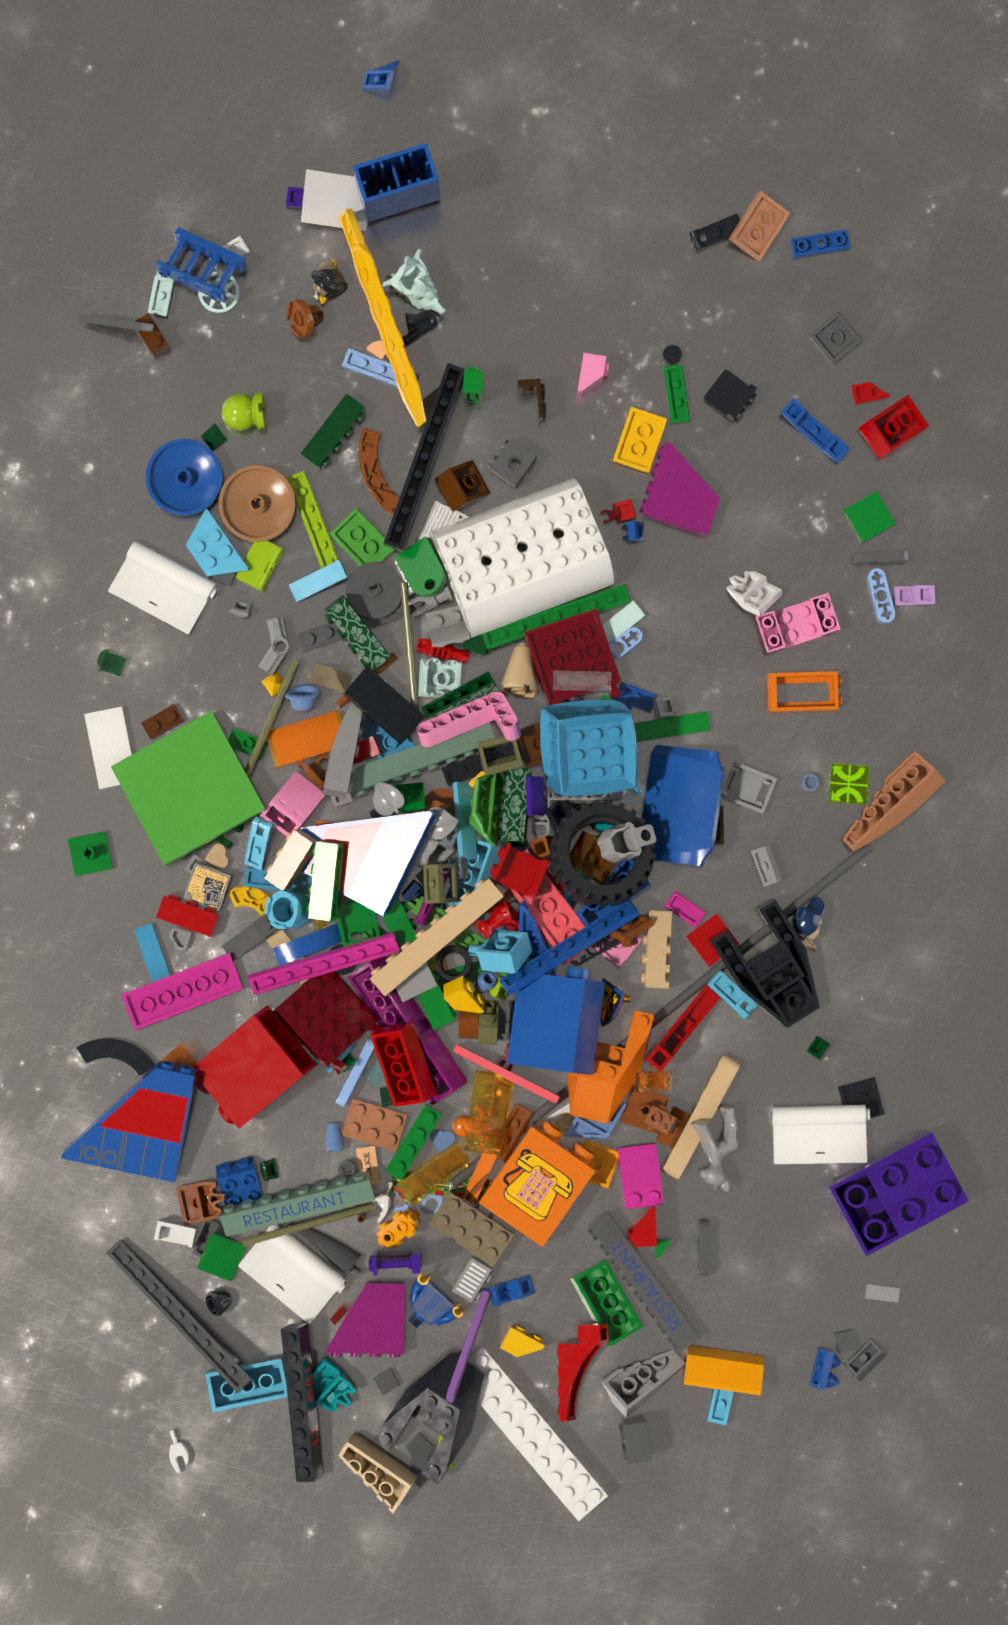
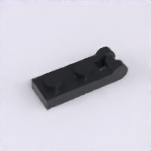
[688,214,740,252]

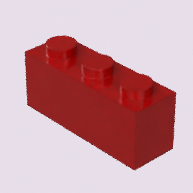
[156,894,219,937]

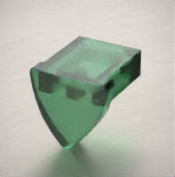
[97,649,127,677]

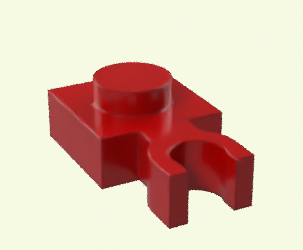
[601,499,637,524]

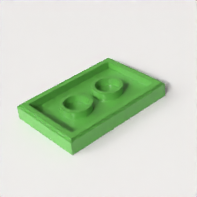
[329,507,395,566]

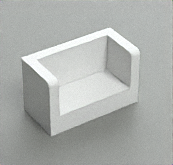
[154,1219,198,1248]

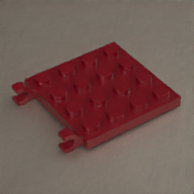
[524,608,621,706]
[273,971,382,1075]

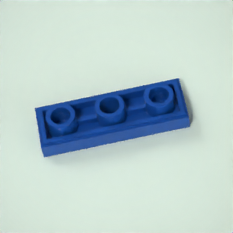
[791,229,851,258]

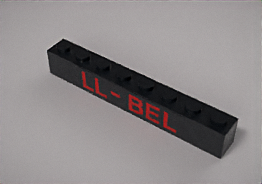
[281,1323,323,1482]

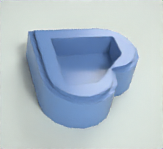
[430,1129,455,1153]

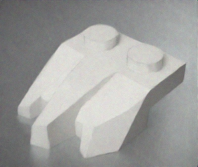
[726,571,782,617]

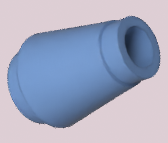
[474,971,496,994]
[325,1123,344,1152]

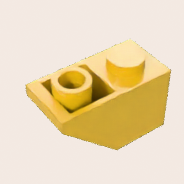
[443,976,485,1013]
[500,1325,545,1357]

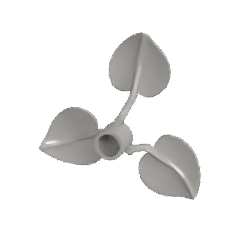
[373,783,459,840]

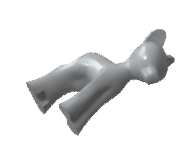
[691,1104,741,1192]

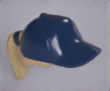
[793,896,825,952]

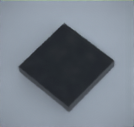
[837,1077,885,1118]

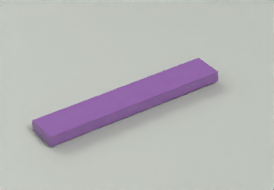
[446,1290,490,1403]

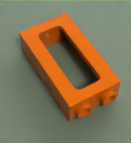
[767,671,842,713]

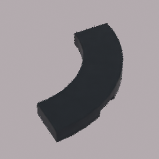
[76,1039,155,1076]

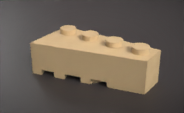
[641,910,672,989]
[338,1432,418,1514]

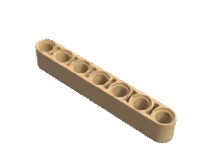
[661,1054,741,1180]

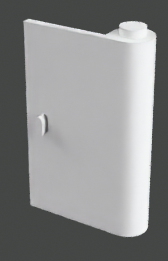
[108,540,218,635]
[773,1105,870,1164]
[238,1224,347,1325]

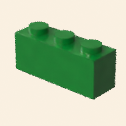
[463,367,484,403]

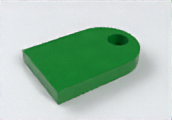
[394,536,447,597]

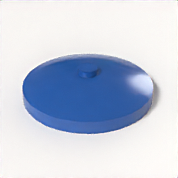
[145,439,223,516]

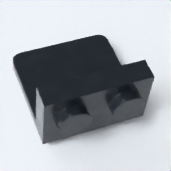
[704,370,757,422]

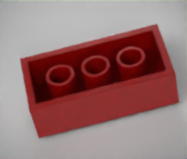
[370,1022,437,1107]

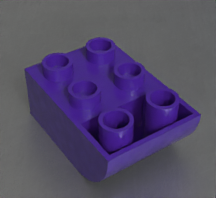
[829,1130,969,1256]

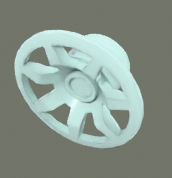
[198,271,240,313]

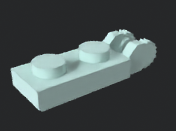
[148,262,176,317]

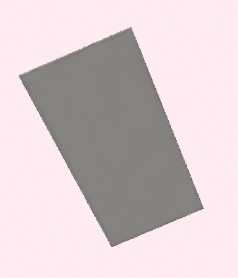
[865,1284,900,1303]

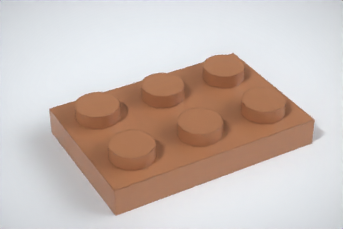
[729,191,790,261]
[341,1098,408,1152]

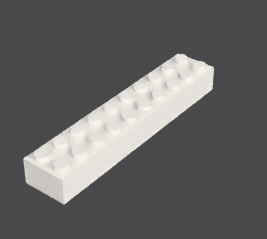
[468,1345,608,1521]

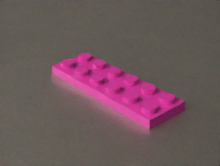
[121,953,243,1030]

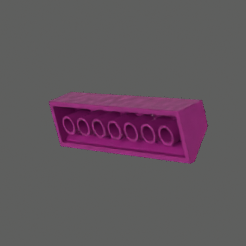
[348,956,468,1105]

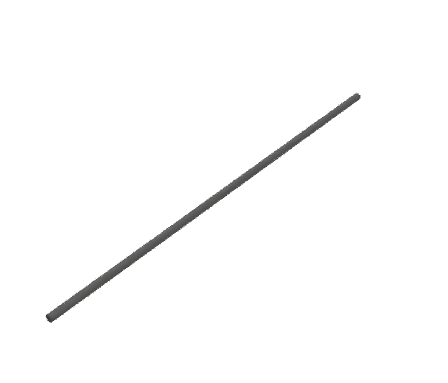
[449,844,873,1188]

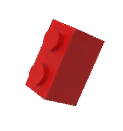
[628,1206,657,1247]

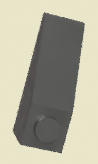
[222,914,278,961]

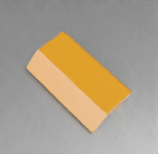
[684,1345,764,1395]

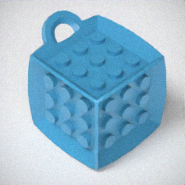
[540,700,643,796]

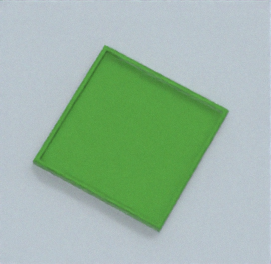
[111,711,266,866]

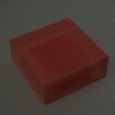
[329,1304,349,1325]

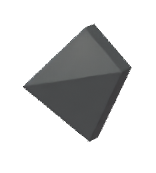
[192,1220,225,1258]

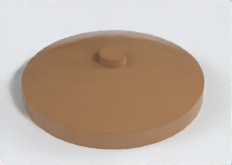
[219,465,296,542]

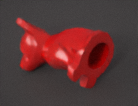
[473,900,516,939]

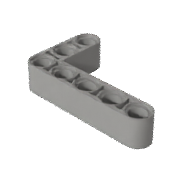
[532,783,627,839]

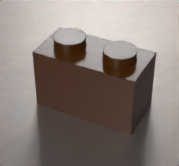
[134,313,171,359]

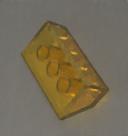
[464,1070,513,1156]
[393,1141,470,1205]

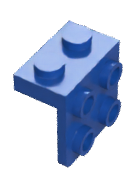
[215,1156,263,1205]

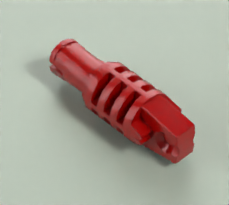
[416,638,470,663]

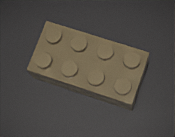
[429,1191,514,1267]

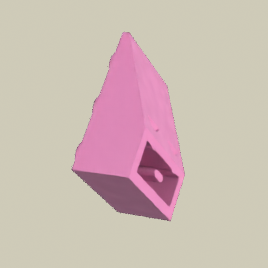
[260,771,325,836]

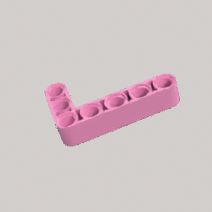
[417,692,521,747]

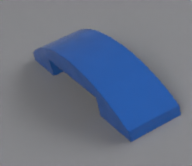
[780,398,850,463]
[272,923,342,966]

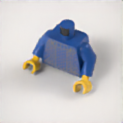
[409,1270,467,1328]

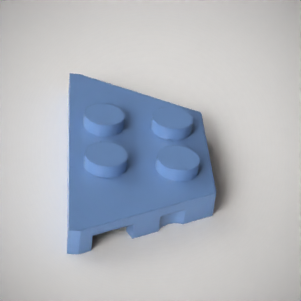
[565,1101,626,1139]

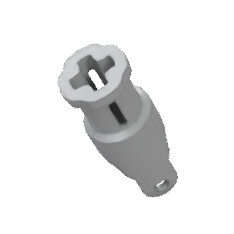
[408,584,453,616]

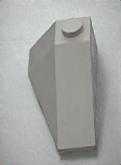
[602,1350,686,1418]

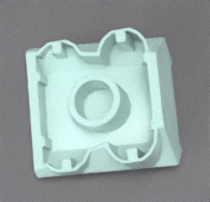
[417,658,462,698]

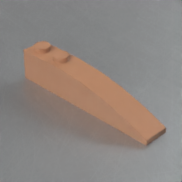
[842,751,946,851]

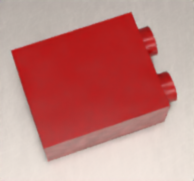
[192,1005,317,1129]

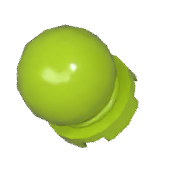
[221,392,266,431]

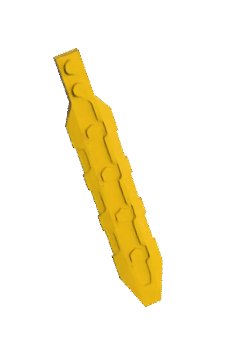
[338,208,426,427]

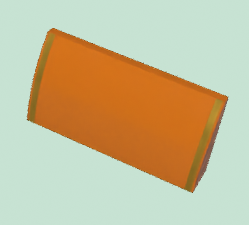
[267,710,342,768]

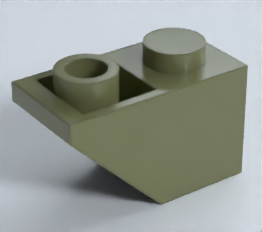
[478,1000,499,1044]

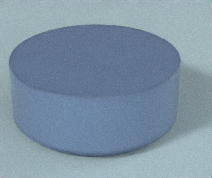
[801,773,820,792]

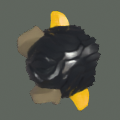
[311,259,348,305]

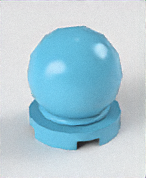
[265,890,310,929]

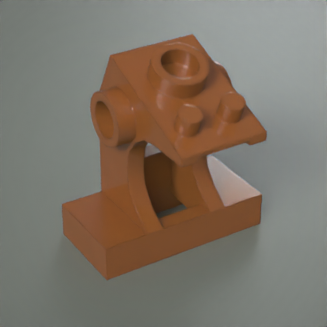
[644,1104,691,1149]

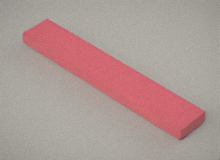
[453,1045,560,1104]

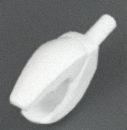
[370,1181,393,1224]
[169,1430,190,1473]

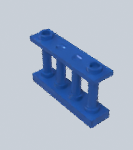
[156,227,246,303]

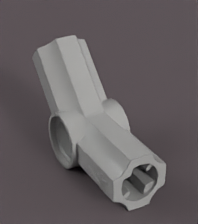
[258,617,290,675]

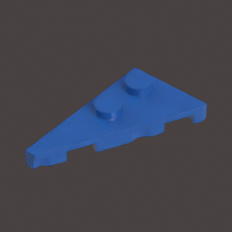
[519,901,550,962]

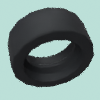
[435,945,472,982]

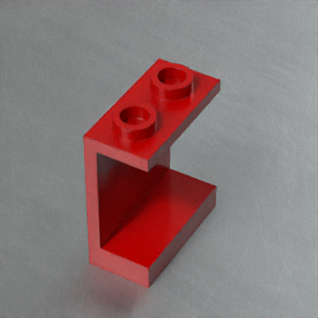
[489,843,550,899]

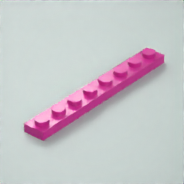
[248,932,400,995]

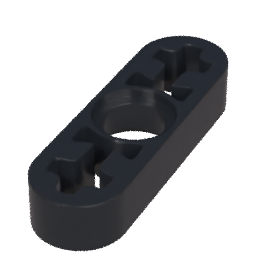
[570,936,619,965]

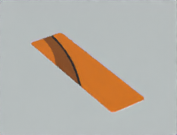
[463,1148,498,1204]

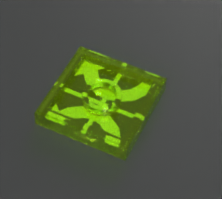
[828,763,870,805]

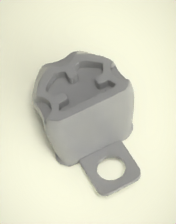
[597,822,656,863]
[413,827,459,868]

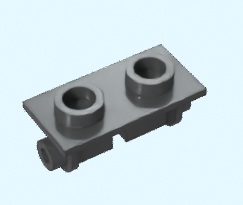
[497,1001,515,1040]

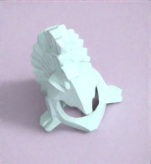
[382,249,446,315]

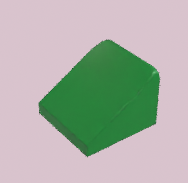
[654,1237,672,1258]

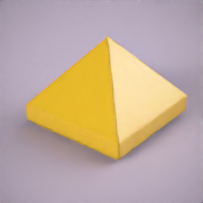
[261,671,283,697]

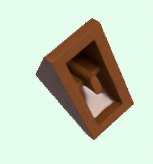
[459,1010,479,1039]

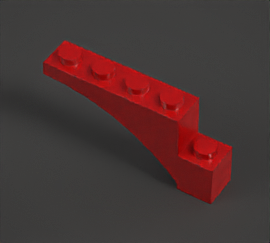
[645,985,721,1072]
[557,1323,609,1422]

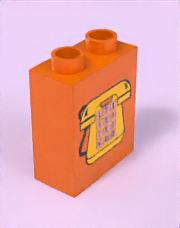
[479,1120,596,1247]

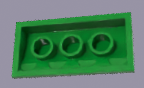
[570,1259,643,1347]

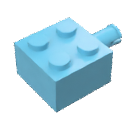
[469,930,533,974]

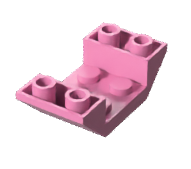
[755,593,840,653]

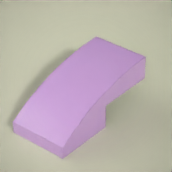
[893,585,935,606]

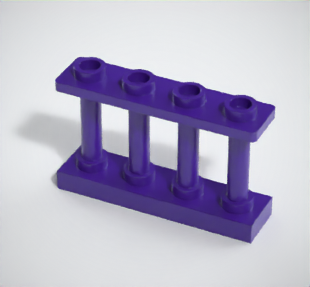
[369,1248,422,1276]

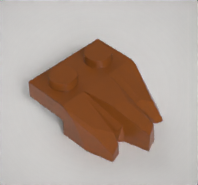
[176,1181,226,1225]

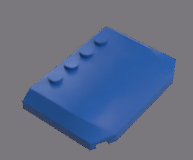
[642,745,725,867]

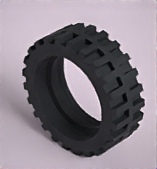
[549,799,656,908]

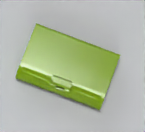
[235,541,284,592]

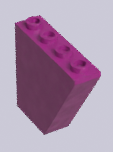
[640,441,720,537]
[326,1282,406,1357]

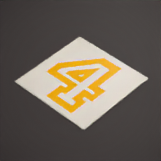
[548,1104,575,1141]

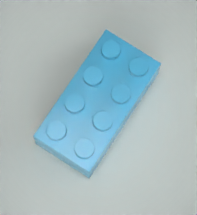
[205,1356,288,1412]

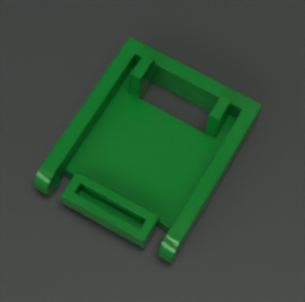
[336,899,380,947]

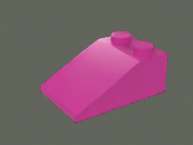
[618,1143,664,1209]

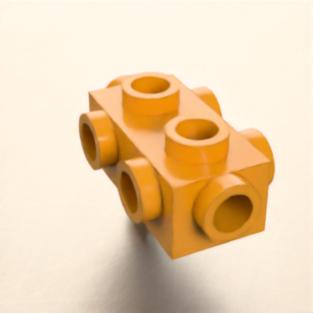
[376,1209,420,1249]

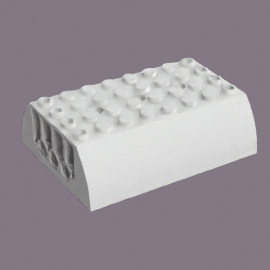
[429,478,614,638]

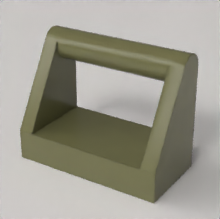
[477,736,523,776]
[423,863,458,904]

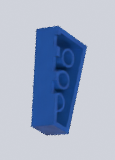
[577,860,651,926]

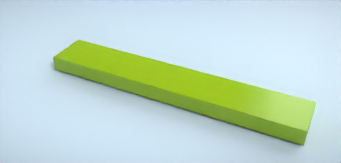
[287,471,338,569]

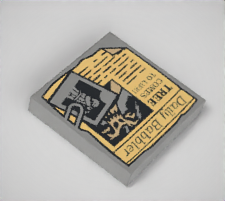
[183,862,232,911]

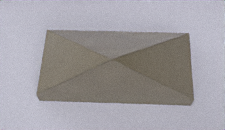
[309,663,352,693]

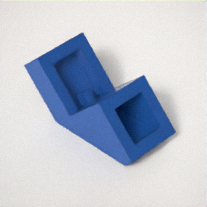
[488,1275,535,1306]

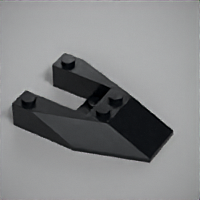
[708,898,820,1028]
[373,1351,485,1484]

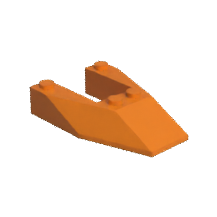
[567,1010,655,1124]

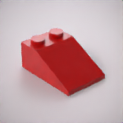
[859,395,929,459]

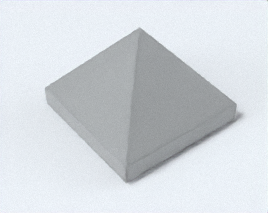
[229,599,252,618]

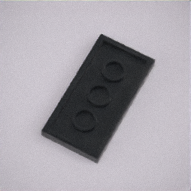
[343,666,425,745]

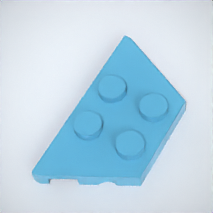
[186,509,249,577]

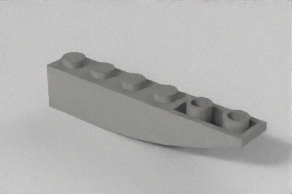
[322,703,365,799]

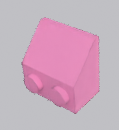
[577,353,609,397]

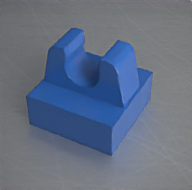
[622,521,644,542]

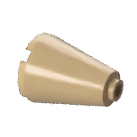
[500,643,538,698]

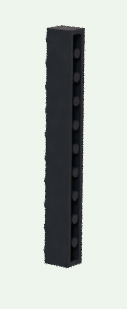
[383,363,466,552]

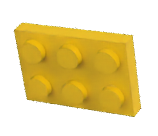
[612,407,667,474]

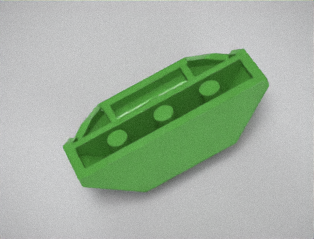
[469,773,503,847]

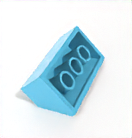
[442,839,500,921]

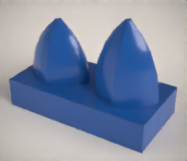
[810,1348,841,1390]

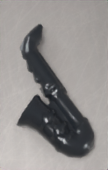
[402,310,439,346]

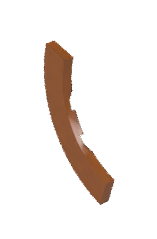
[359,428,400,516]

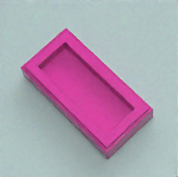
[664,891,707,928]

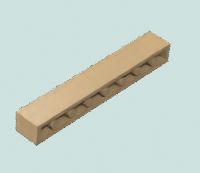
[370,878,504,996]

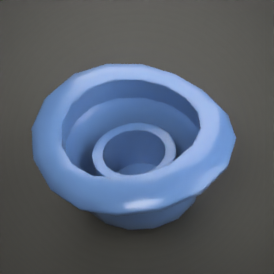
[285,684,320,711]

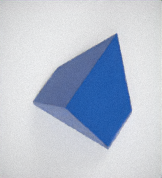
[362,60,399,96]

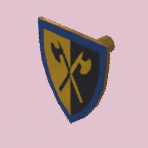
[600,978,631,1027]

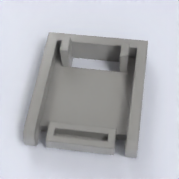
[721,762,777,814]

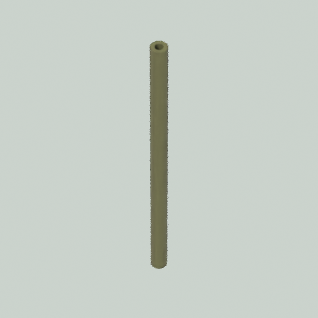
[400,582,419,710]
[244,660,299,778]
[242,1203,374,1247]

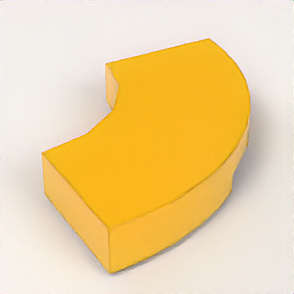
[227,886,270,916]

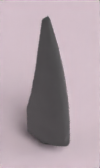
[289,1222,361,1278]

